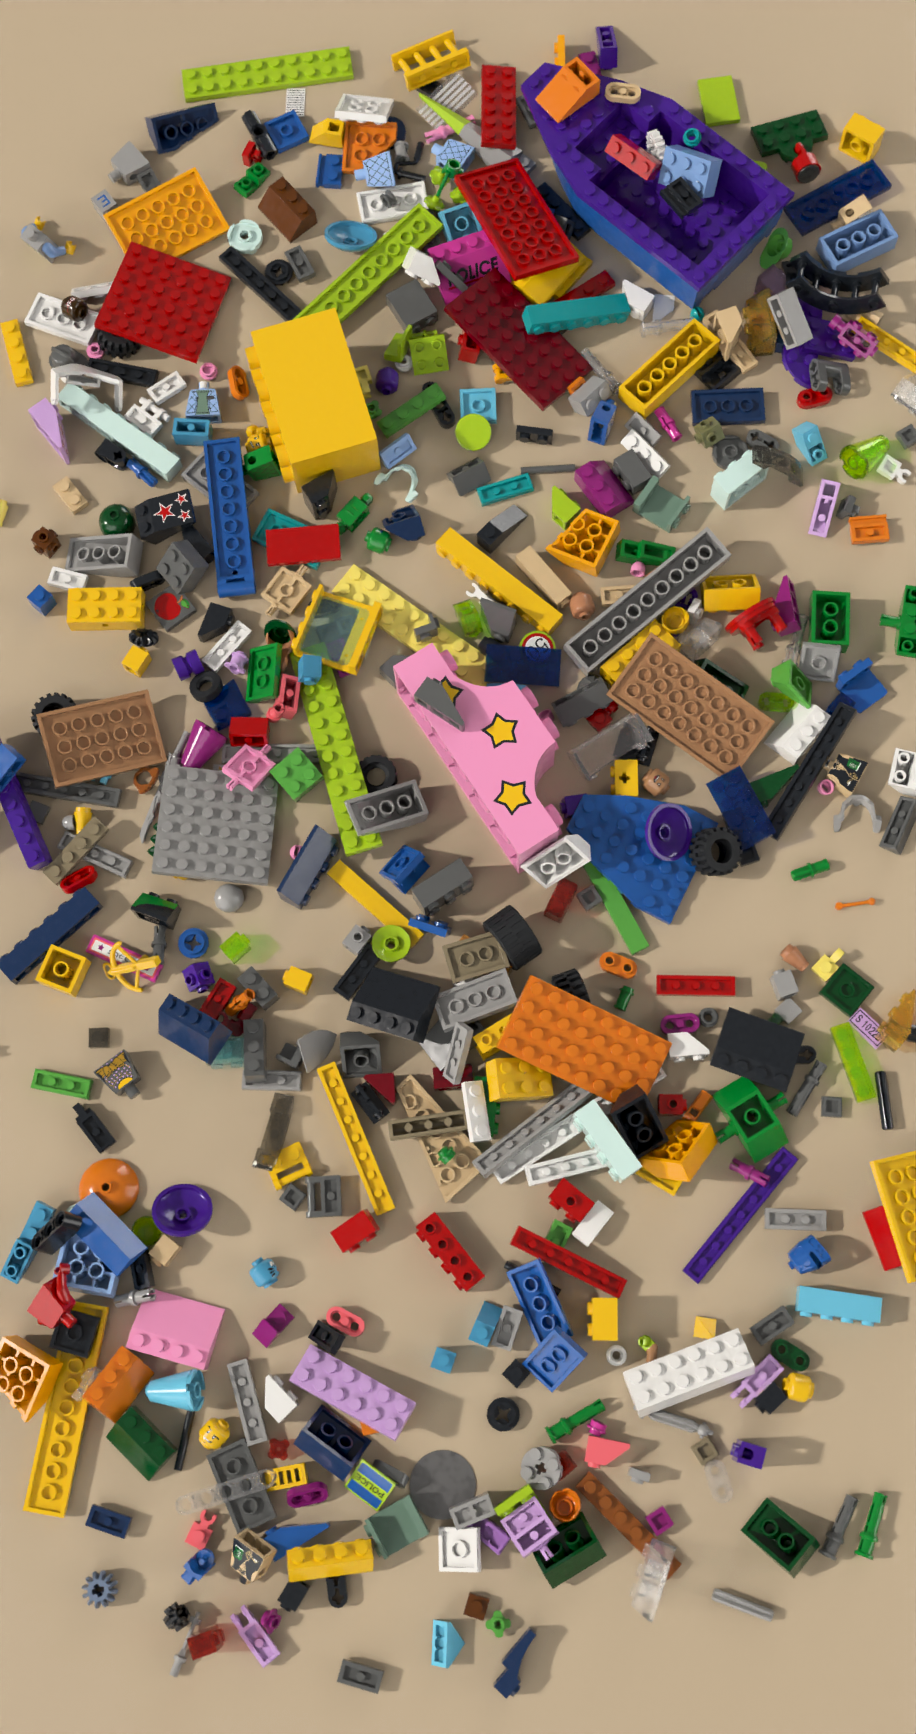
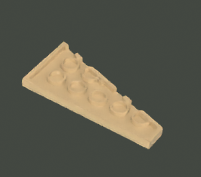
[396,1074,482,1203]

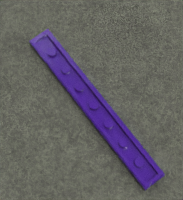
[682,1147,799,1284]

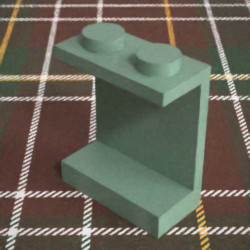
[632,475,691,533]
[364,1494,430,1560]

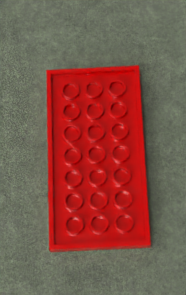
[454,158,580,281]

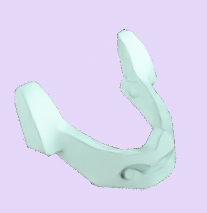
[374,464,418,503]

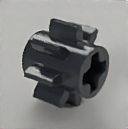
[163,1602,190,1632]

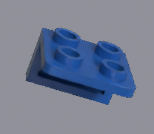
[835,657,887,713]

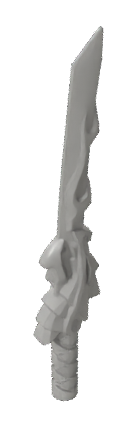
[140,731,190,844]

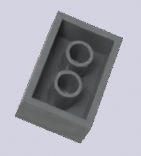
[411,858,474,916]

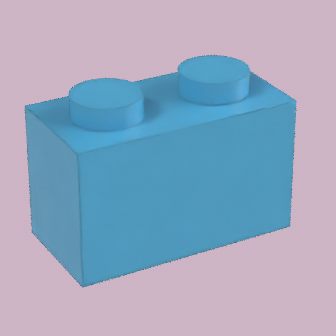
[172,418,213,446]

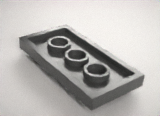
[206,1438,277,1534]

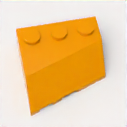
[545,509,620,577]
[638,1120,718,1182]
[0,1335,63,1423]

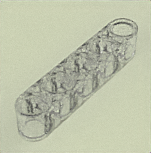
[175,1468,277,1515]

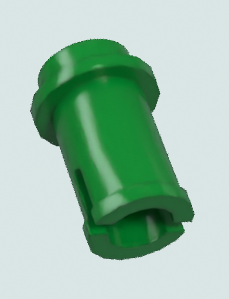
[614,985,634,1012]

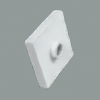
[439,1526,481,1572]

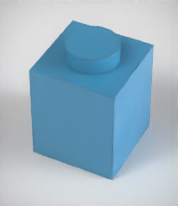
[298,654,322,685]
[430,1347,457,1374]

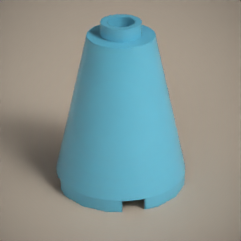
[145,1369,205,1412]

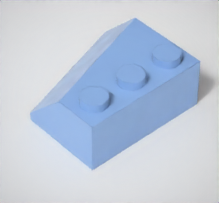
[52,1234,120,1299]

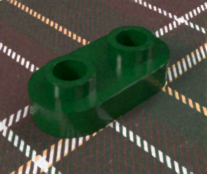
[770,1339,810,1371]

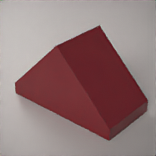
[363,1073,396,1106]

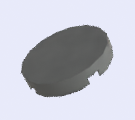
[712,435,748,470]

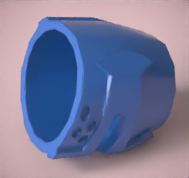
[788,1235,831,1274]

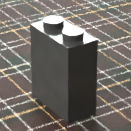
[386,279,438,334]

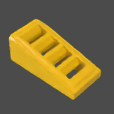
[264,1462,308,1492]

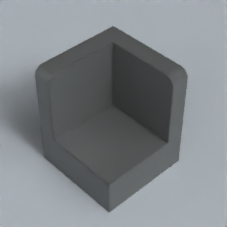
[275,1043,303,1070]

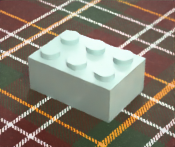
[710,447,771,510]

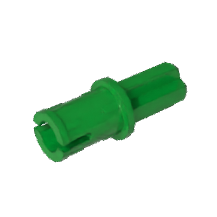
[791,858,830,881]

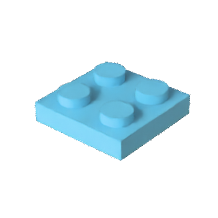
[459,388,497,424]

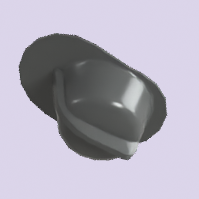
[49,344,88,376]

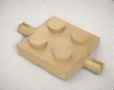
[261,564,313,617]

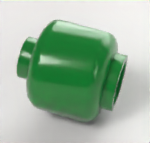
[364,527,392,554]

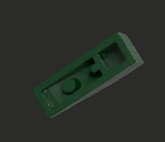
[743,764,799,810]

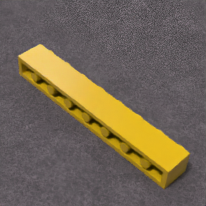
[436,527,563,635]

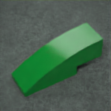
[615,539,676,566]

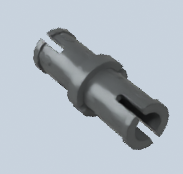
[151,925,167,965]

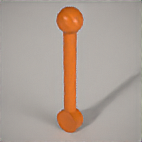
[835,898,876,910]

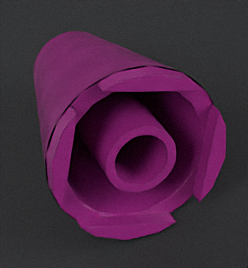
[181,719,228,768]

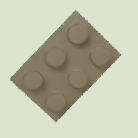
[442,932,510,985]

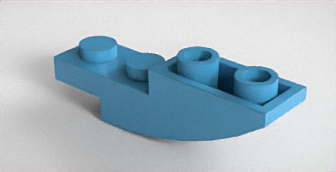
[0,1200,56,1284]

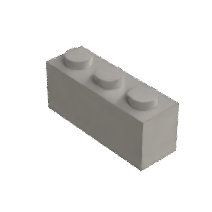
[767,287,813,350]

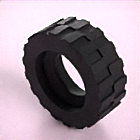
[359,755,398,793]

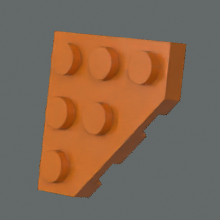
[342,121,398,174]

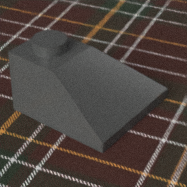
[480,597,517,643]
[340,1031,383,1078]

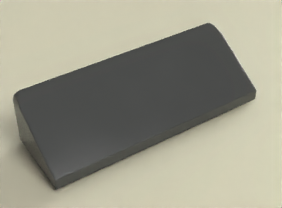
[879,796,916,855]

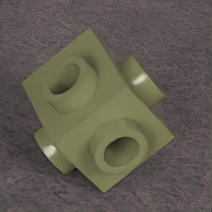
[694,416,725,449]

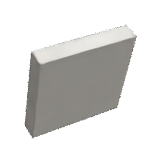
[798,641,841,682]

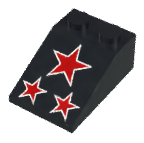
[134,489,196,545]

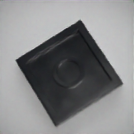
[49,1310,101,1359]

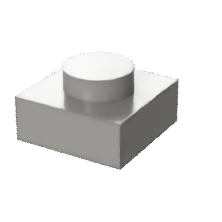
[627,1466,651,1485]

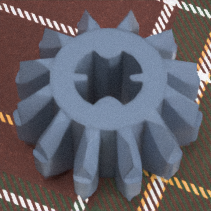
[82,1570,118,1609]

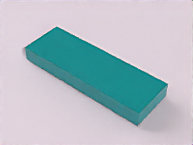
[477,473,534,507]

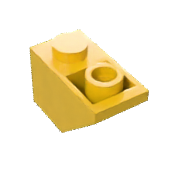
[309,118,345,148]

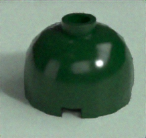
[99,504,136,535]

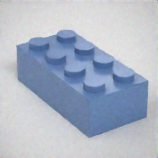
[816,209,899,272]

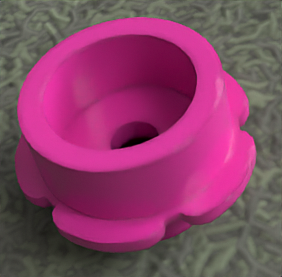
[587,1419,607,1437]

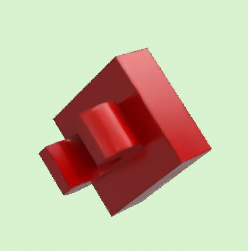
[242,141,262,167]

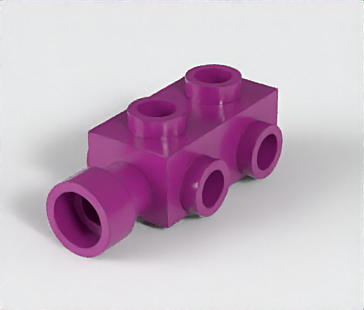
[828,314,879,359]

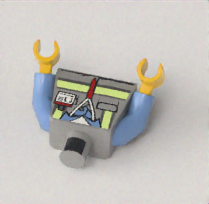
[20,216,76,263]

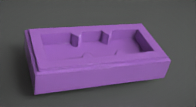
[467,1517,511,1555]

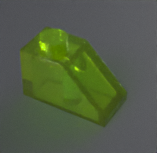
[453,599,483,637]

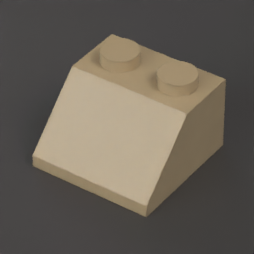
[712,306,744,361]

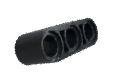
[31,1210,82,1255]

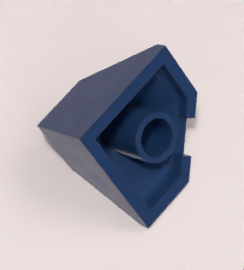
[382,504,425,541]

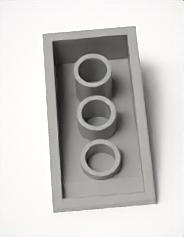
[65,533,144,577]
[344,779,429,837]

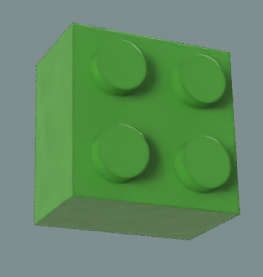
[269,747,324,802]

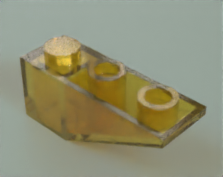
[875,989,916,1052]

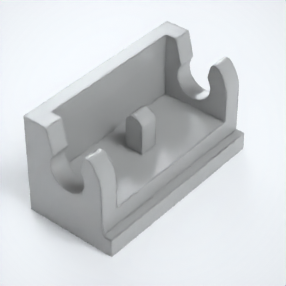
[449,1491,496,1530]

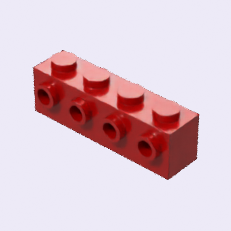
[416,1212,485,1292]

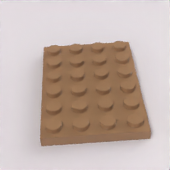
[36,689,167,789]

